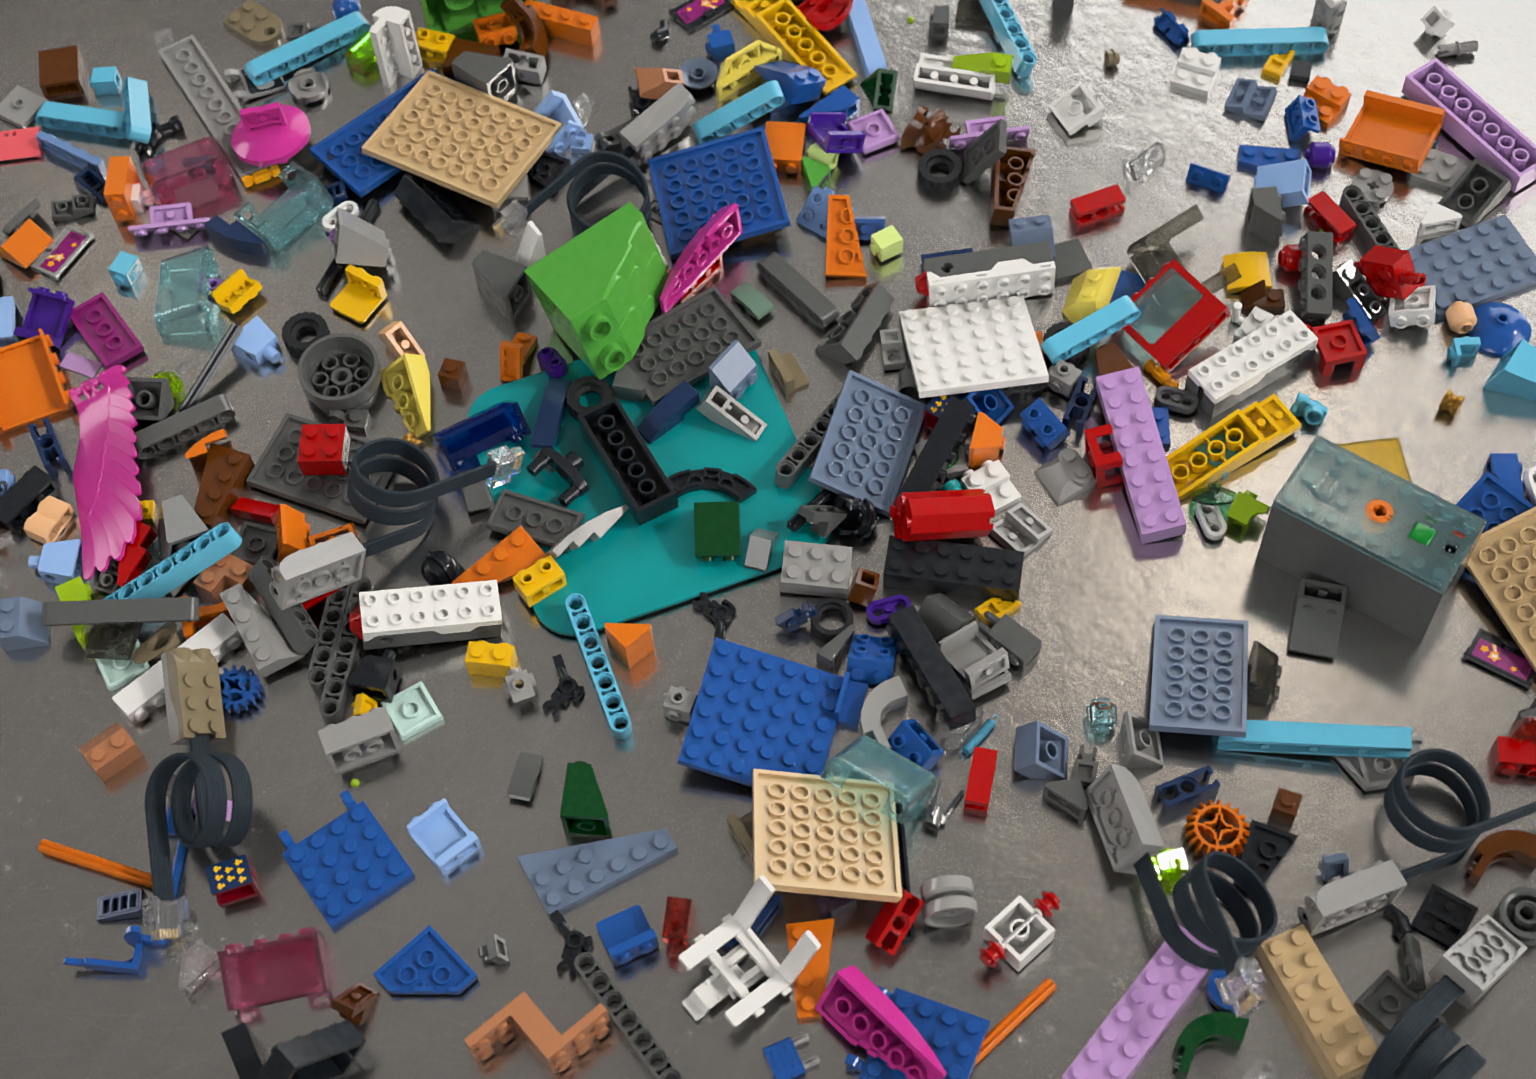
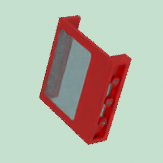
[1122,259,1230,374]

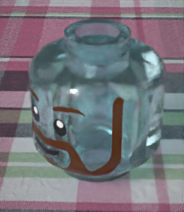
[1086,698,1117,734]

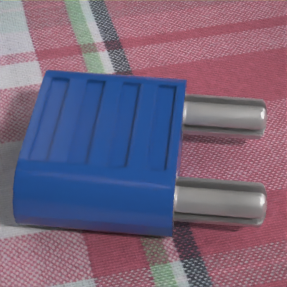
[762,1033,820,1079]

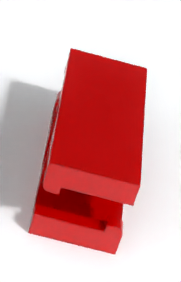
[1069,184,1126,227]
[1304,190,1357,246]
[964,747,998,814]
[864,888,925,956]

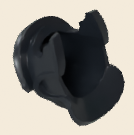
[833,494,879,538]

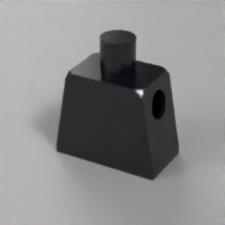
[346,649,401,703]

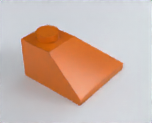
[968,411,1006,471]

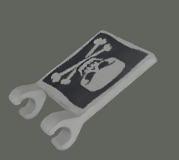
[224,68,287,105]

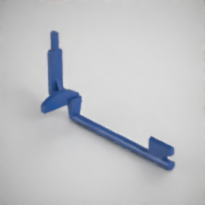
[63,806,194,974]

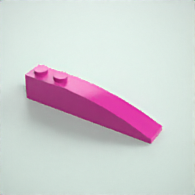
[659,203,743,314]
[815,965,947,1079]

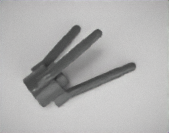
[920,775,964,829]

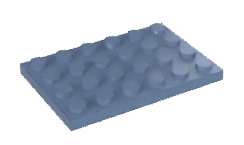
[1407,214,1536,321]
[807,370,927,517]
[1149,614,1249,738]

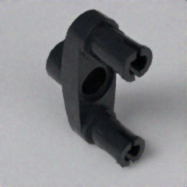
[526,446,589,508]

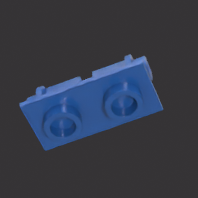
[1153,8,1190,46]
[1185,162,1231,194]

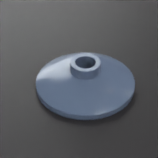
[679,58,718,89]

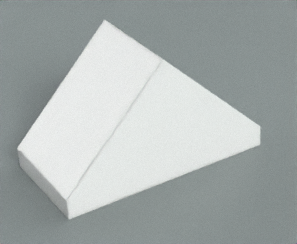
[1417,202,1462,238]

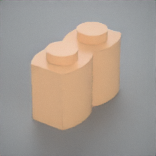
[23,495,75,544]

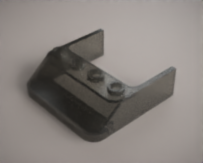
[1127,204,1242,311]

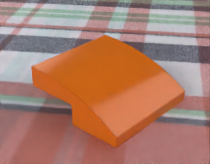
[185,429,228,460]

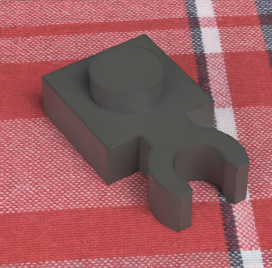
[1072,744,1099,786]

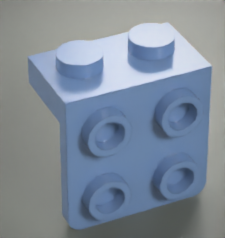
[796,185,856,239]

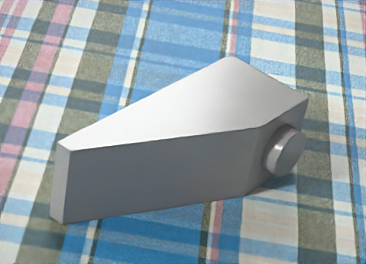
[696,385,767,442]

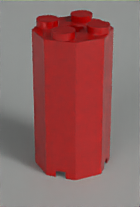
[889,489,995,541]

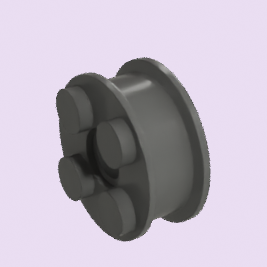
[1494,887,1536,946]

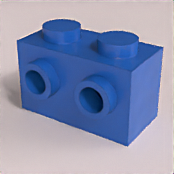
[1020,397,1070,451]
[887,719,945,774]

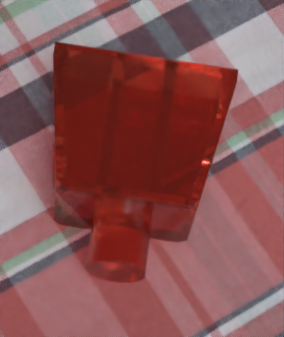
[662,896,696,958]

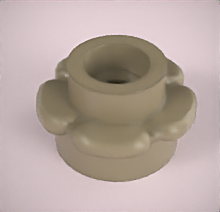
[1104,48,1120,68]

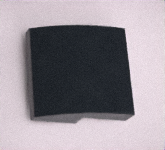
[1411,884,1479,948]

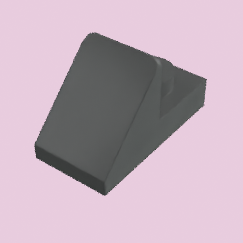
[798,505,847,537]

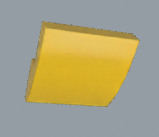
[1222,252,1273,294]

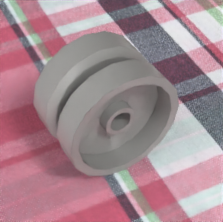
[920,875,978,928]

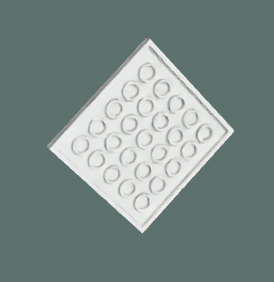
[899,296,1049,398]

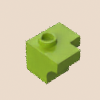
[1226,490,1271,526]

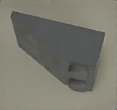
[1438,157,1512,228]

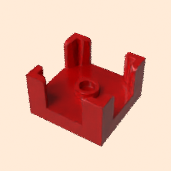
[1311,319,1368,377]
[1084,424,1123,489]

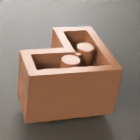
[193,554,255,604]

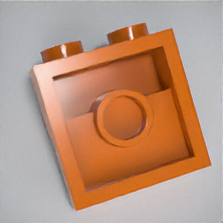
[472,12,519,46]
[1303,76,1351,129]

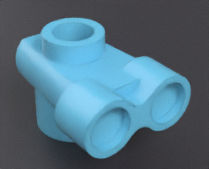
[1290,392,1328,425]

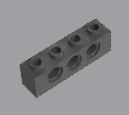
[1298,231,1333,320]

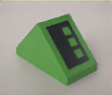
[802,157,831,193]

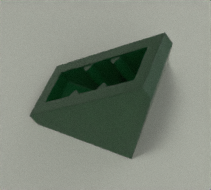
[860,68,898,111]

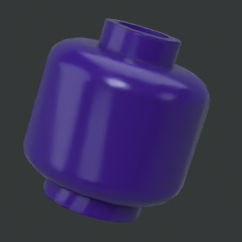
[1304,142,1336,169]

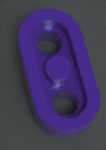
[537,347,568,378]
[866,595,911,625]

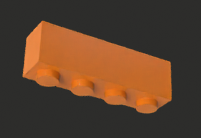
[524,0,600,47]

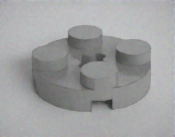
[288,68,329,105]
[1351,168,1394,207]

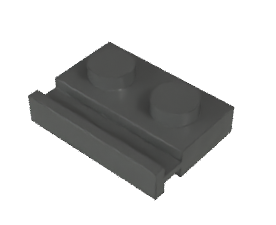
[2,198,41,237]

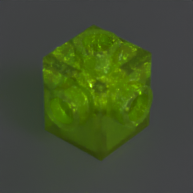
[1151,846,1189,883]

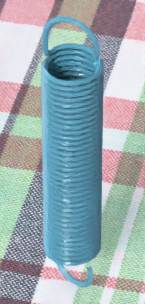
[959,714,998,759]

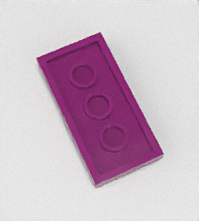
[70,292,144,370]

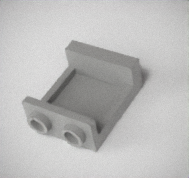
[938,621,1010,690]

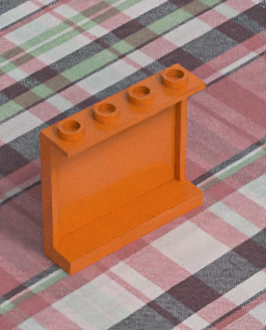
[1339,90,1445,174]
[0,328,73,435]

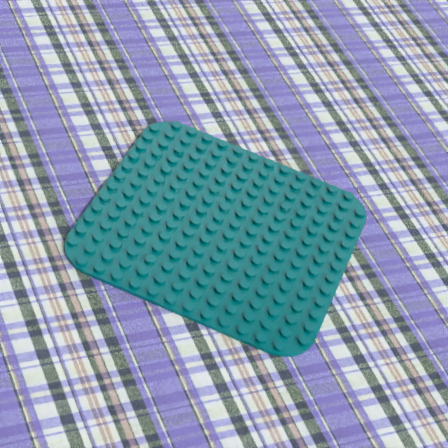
[467,349,830,636]

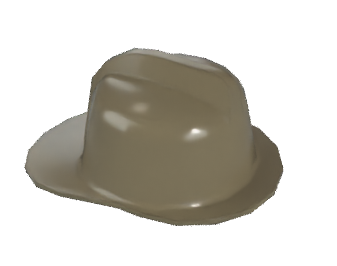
[133,622,183,664]

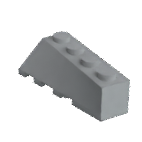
[219,583,305,678]

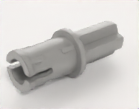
[1437,40,1479,58]

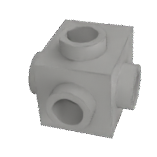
[1047,359,1082,398]
[501,667,536,703]
[661,686,698,723]

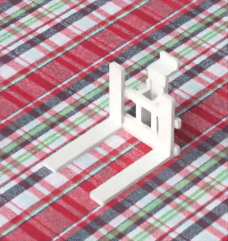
[678,875,821,1027]

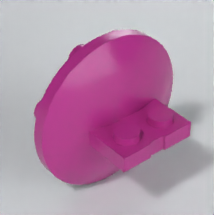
[231,102,311,168]

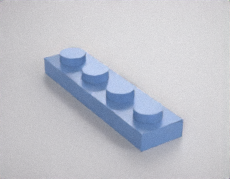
[36,131,107,178]

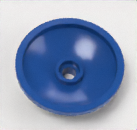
[1466,302,1531,357]

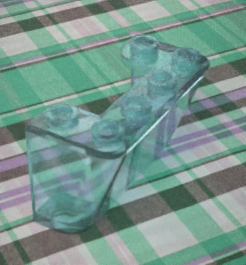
[233,162,334,254]
[155,245,219,336]
[820,736,936,824]

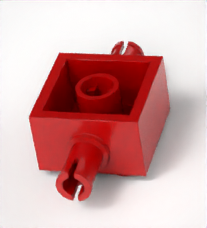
[1354,245,1427,300]

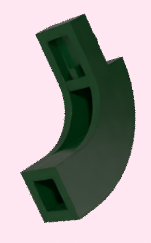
[1173,1012,1250,1079]

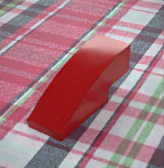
[117,521,157,588]

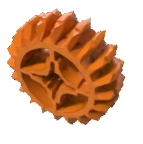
[1184,799,1250,857]

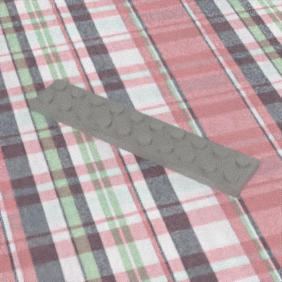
[158,34,278,181]

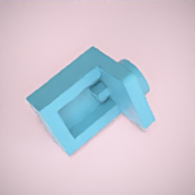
[1447,336,1481,367]

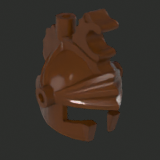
[900,105,962,154]

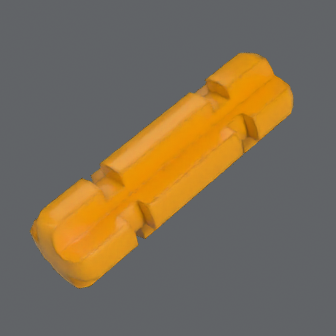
[241,164,281,188]
[1144,359,1179,388]

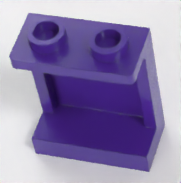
[806,112,866,153]
[13,286,75,349]

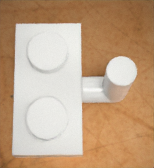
[1231,302,1274,341]

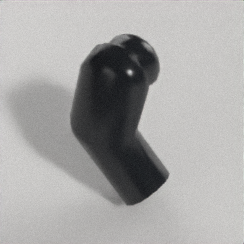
[650,19,670,43]
[1384,904,1412,939]

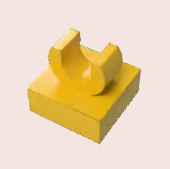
[139,500,156,524]
[349,693,378,717]

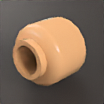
[1445,301,1477,334]

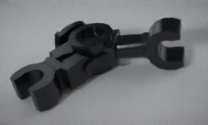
[628,86,653,117]
[135,115,184,156]
[692,592,736,640]
[542,654,584,719]
[550,909,593,978]

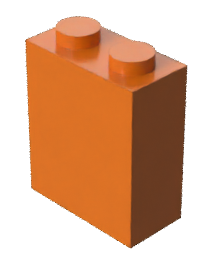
[765,121,806,174]
[103,156,141,221]

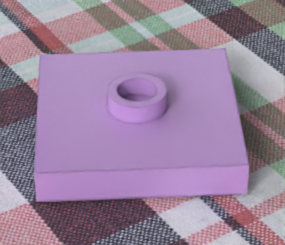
[847,109,900,155]

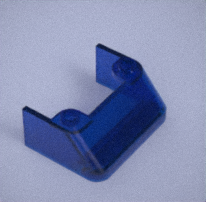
[430,400,532,472]

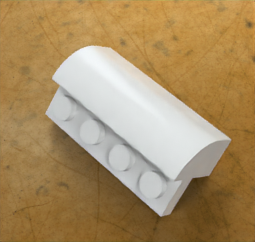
[369,6,423,88]
[913,53,996,100]

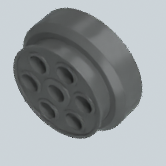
[297,333,382,413]

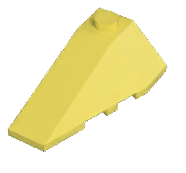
[381,353,430,440]

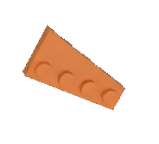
[825,194,867,279]
[451,526,547,584]
[786,918,834,1021]

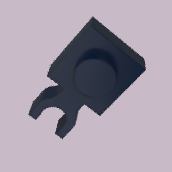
[775,602,818,632]

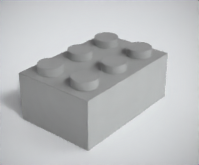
[780,540,853,599]
[318,706,402,774]

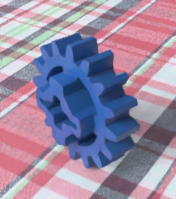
[219,665,262,714]

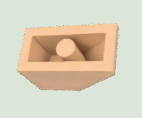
[377,321,425,358]

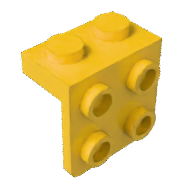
[330,264,387,324]

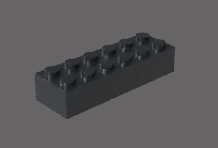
[577,397,678,526]
[883,535,1024,602]

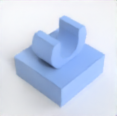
[570,130,594,154]

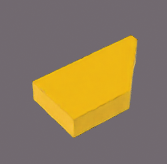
[1261,50,1295,80]
[974,597,1021,628]

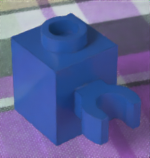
[705,23,735,62]

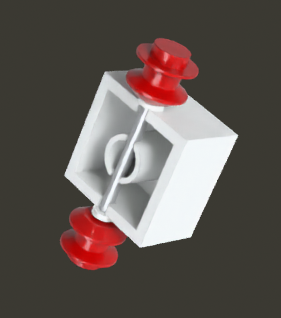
[979,891,1060,972]

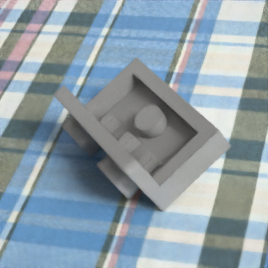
[1311,0,1347,35]

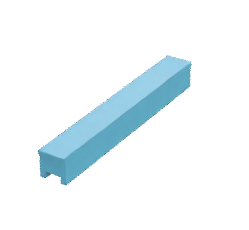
[1217,720,1413,759]

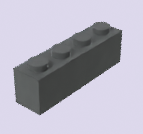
[815,282,895,364]

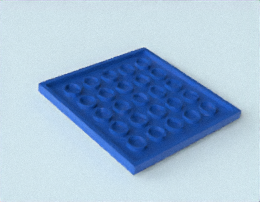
[647,126,791,260]
[677,637,844,787]

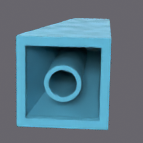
[1483,339,1536,402]

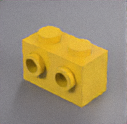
[416,27,456,64]
[512,555,567,608]
[465,640,518,678]

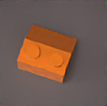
[276,504,311,564]

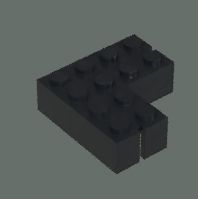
[257,1020,366,1079]

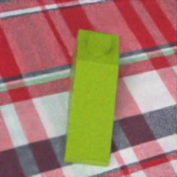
[951,52,1013,84]
[55,576,94,649]

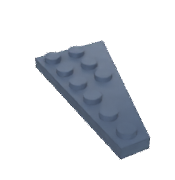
[517,828,678,919]

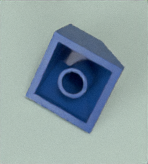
[957,388,1014,426]

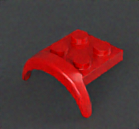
[797,0,853,31]

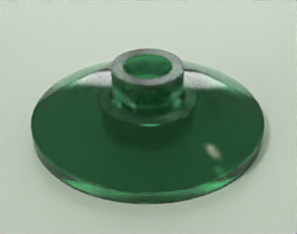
[1192,483,1237,506]

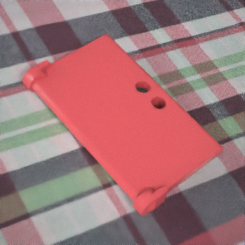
[0,127,42,161]

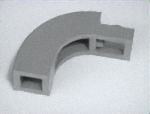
[861,676,908,760]

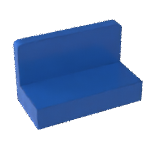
[854,216,885,240]
[835,672,868,729]

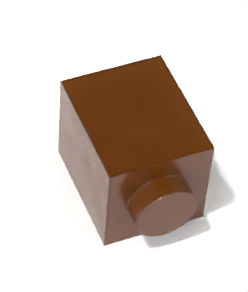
[438,358,469,394]
[847,567,880,607]
[1268,787,1303,827]

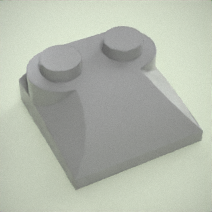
[1034,448,1096,505]

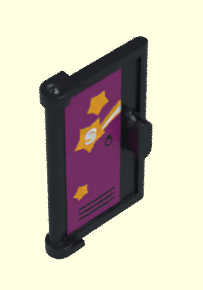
[668,0,734,34]
[1463,628,1536,690]

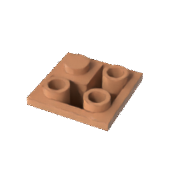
[634,68,684,99]

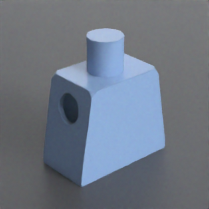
[231,316,281,366]
[28,539,83,584]

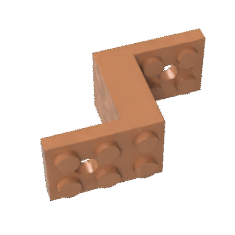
[464,991,612,1075]

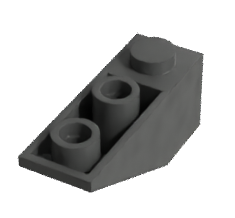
[1332,259,1387,322]

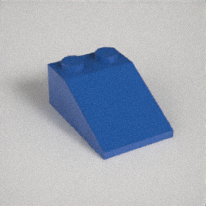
[754,60,827,105]

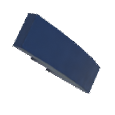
[531,377,571,449]

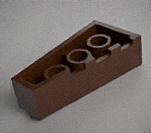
[990,146,1036,226]
[194,443,255,530]

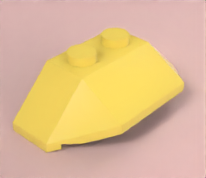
[716,40,782,101]
[1062,267,1122,323]

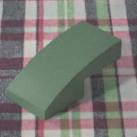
[730,281,775,320]

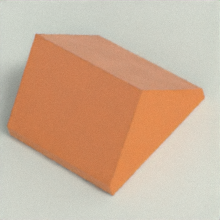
[0,218,54,269]
[604,623,654,669]

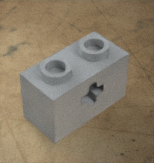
[503,48,547,85]

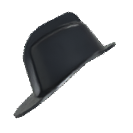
[421,550,465,586]

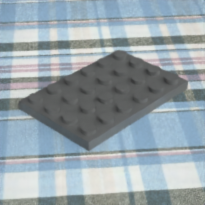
[626,285,761,407]
[246,413,402,525]

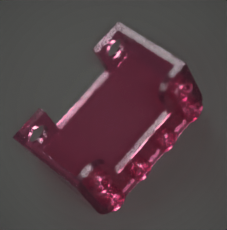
[141,136,235,206]
[218,927,329,1011]

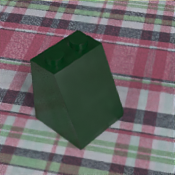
[694,501,741,562]
[560,761,613,838]

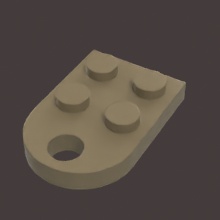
[222,0,284,47]

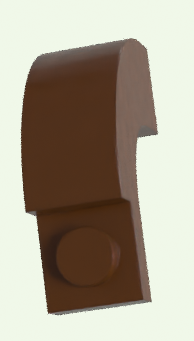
[500,0,548,59]
[1467,830,1536,887]

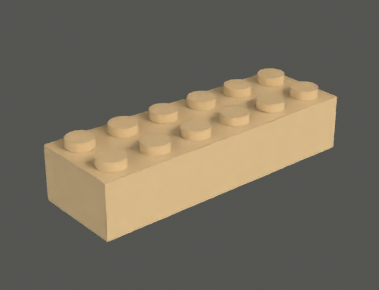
[1255,924,1378,1079]

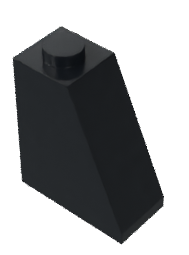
[221,1022,265,1079]

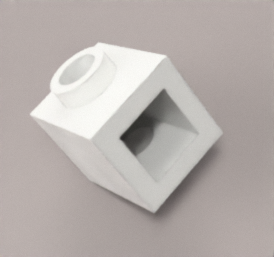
[1420,5,1456,38]

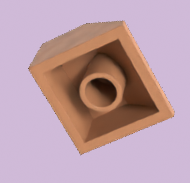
[78,722,143,783]

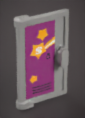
[30,225,95,281]

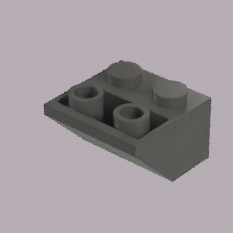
[1246,187,1286,246]

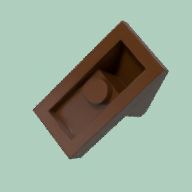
[1240,280,1285,311]
[331,981,379,1025]

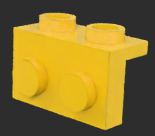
[210,268,263,314]

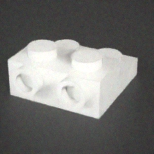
[1169,47,1221,97]
[1048,82,1106,136]
[1388,285,1436,329]
[961,459,1022,514]

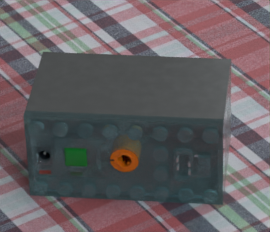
[1257,435,1487,644]

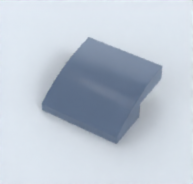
[1224,78,1277,121]

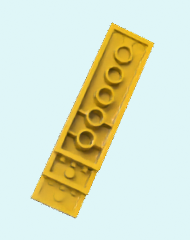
[732,0,857,95]
[1166,394,1301,501]

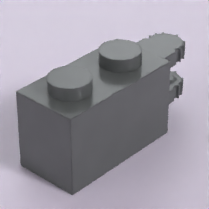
[977,611,1041,669]

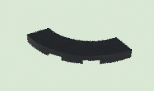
[668,467,757,503]

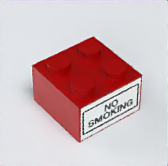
[297,424,350,475]

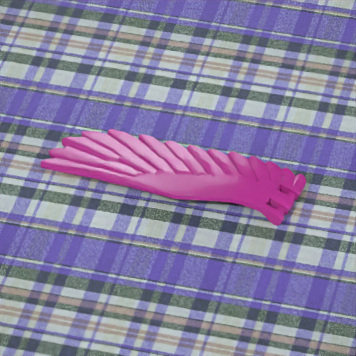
[69,365,143,580]

